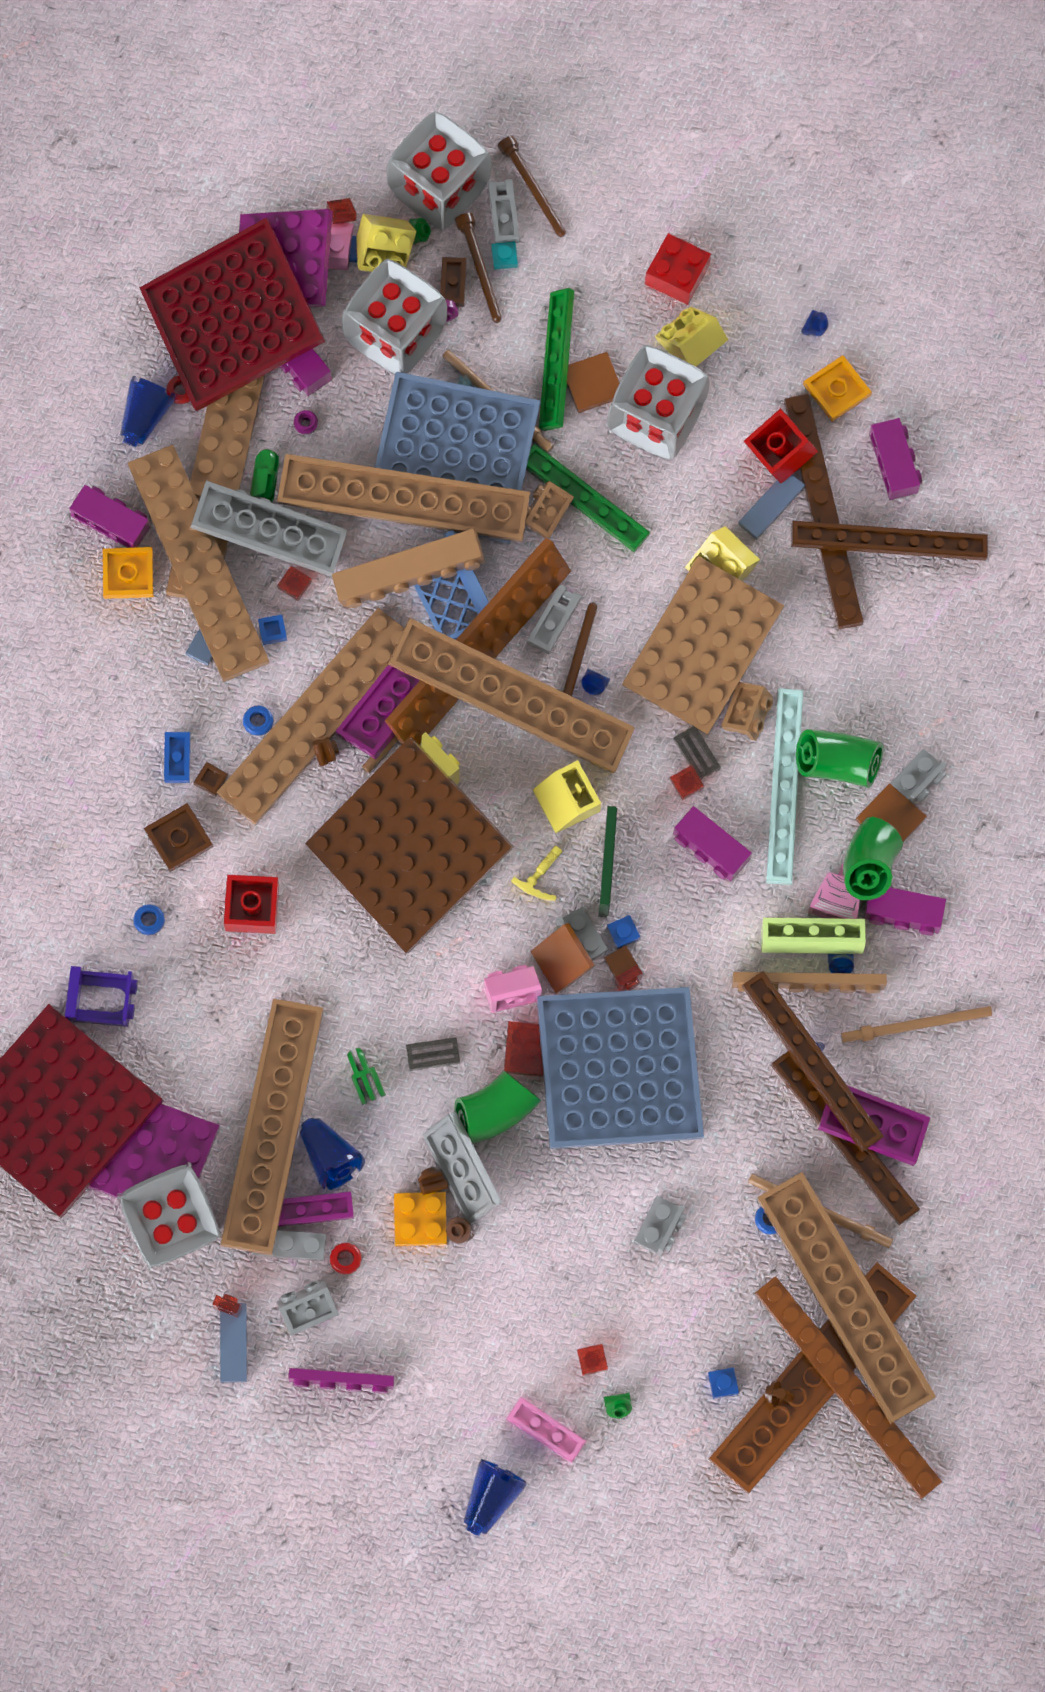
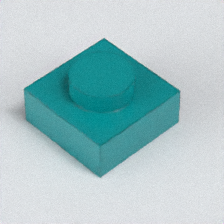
[491,241,518,270]

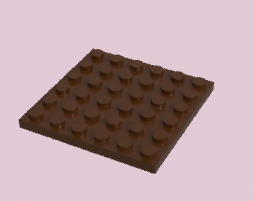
[305,737,514,953]

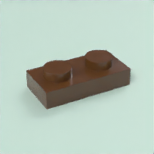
[440,257,466,307]

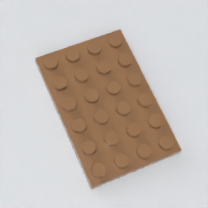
[622,556,784,735]

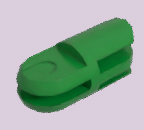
[250,449,279,502]
[347,1048,386,1105]

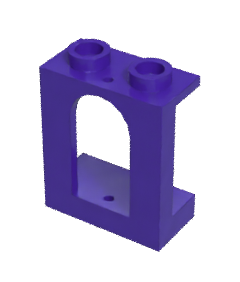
[65,966,138,1027]

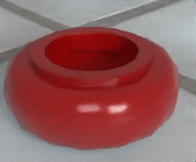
[166,375,190,404]
[330,1243,362,1275]

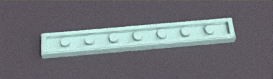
[766,688,803,885]

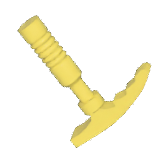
[511,846,562,901]

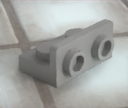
[890,748,947,804]
[554,907,608,961]
[634,1196,687,1256]
[276,1281,339,1336]

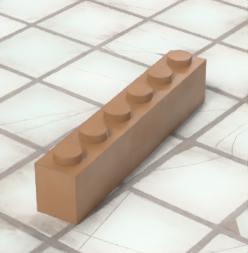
[332,529,485,608]

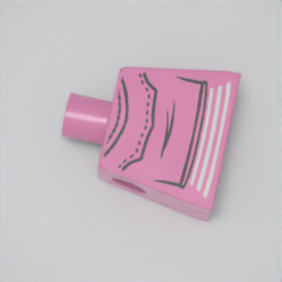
[808,864,860,919]

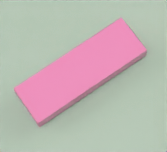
[506,1397,586,1464]

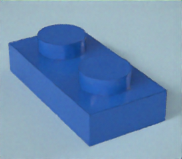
[164,732,190,783]

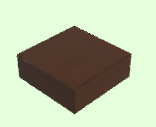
[193,762,228,797]
[604,946,639,981]

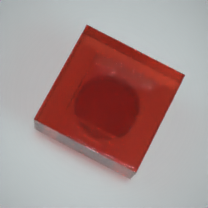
[326,198,357,224]
[277,566,312,601]
[670,765,704,801]
[615,965,643,991]
[212,1294,242,1318]
[577,1344,608,1376]

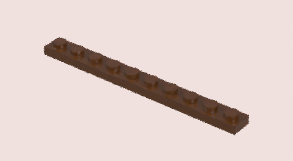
[784,394,863,630]

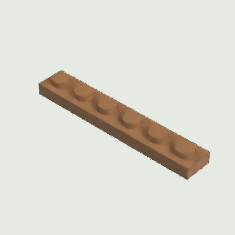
[732,972,887,994]

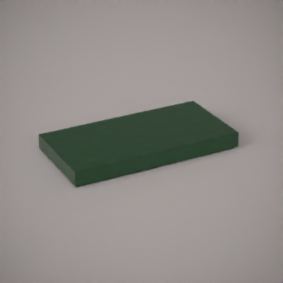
[598,806,617,917]

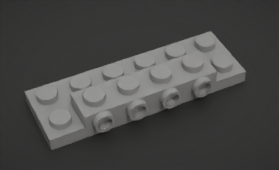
[190,481,347,577]

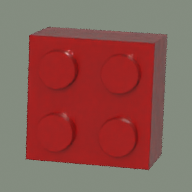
[645,233,711,305]
[744,408,818,484]
[224,875,279,934]

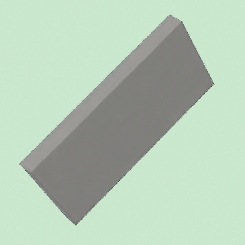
[423,1111,502,1225]

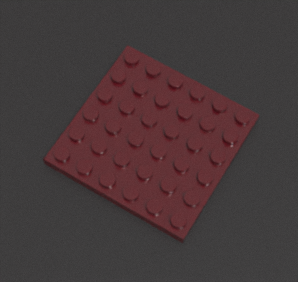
[139,218,326,411]
[0,1004,164,1219]

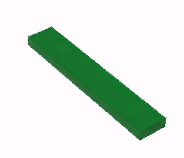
[539,288,574,431]
[526,444,650,553]

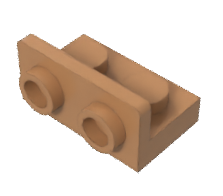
[525,481,574,539]
[721,682,773,741]

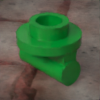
[409,218,431,245]
[603,1393,632,1419]

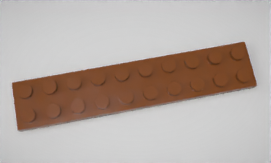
[385,538,571,745]
[708,1262,917,1494]

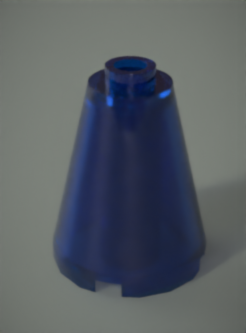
[120,376,177,448]
[300,1118,365,1190]
[463,1459,527,1536]

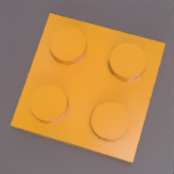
[803,355,872,422]
[102,547,154,599]
[394,1192,447,1246]

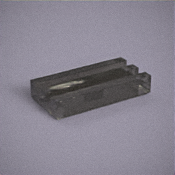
[673,726,721,781]
[406,1037,460,1071]

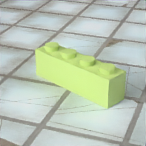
[761,918,866,954]

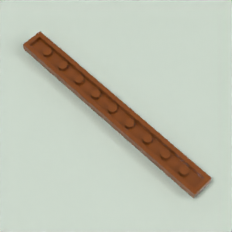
[754,1276,942,1499]

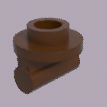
[312,737,339,766]
[418,1167,448,1195]
[446,1216,474,1243]
[765,1380,794,1407]

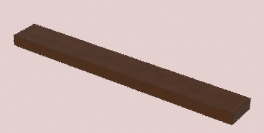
[791,521,988,561]
[742,971,884,1152]
[771,1051,920,1226]

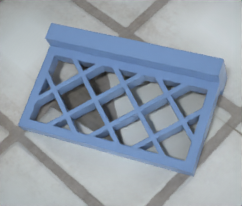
[414,530,489,640]

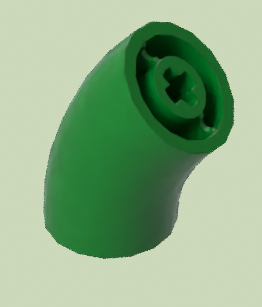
[796,729,884,788]
[843,817,903,900]
[454,1070,541,1144]

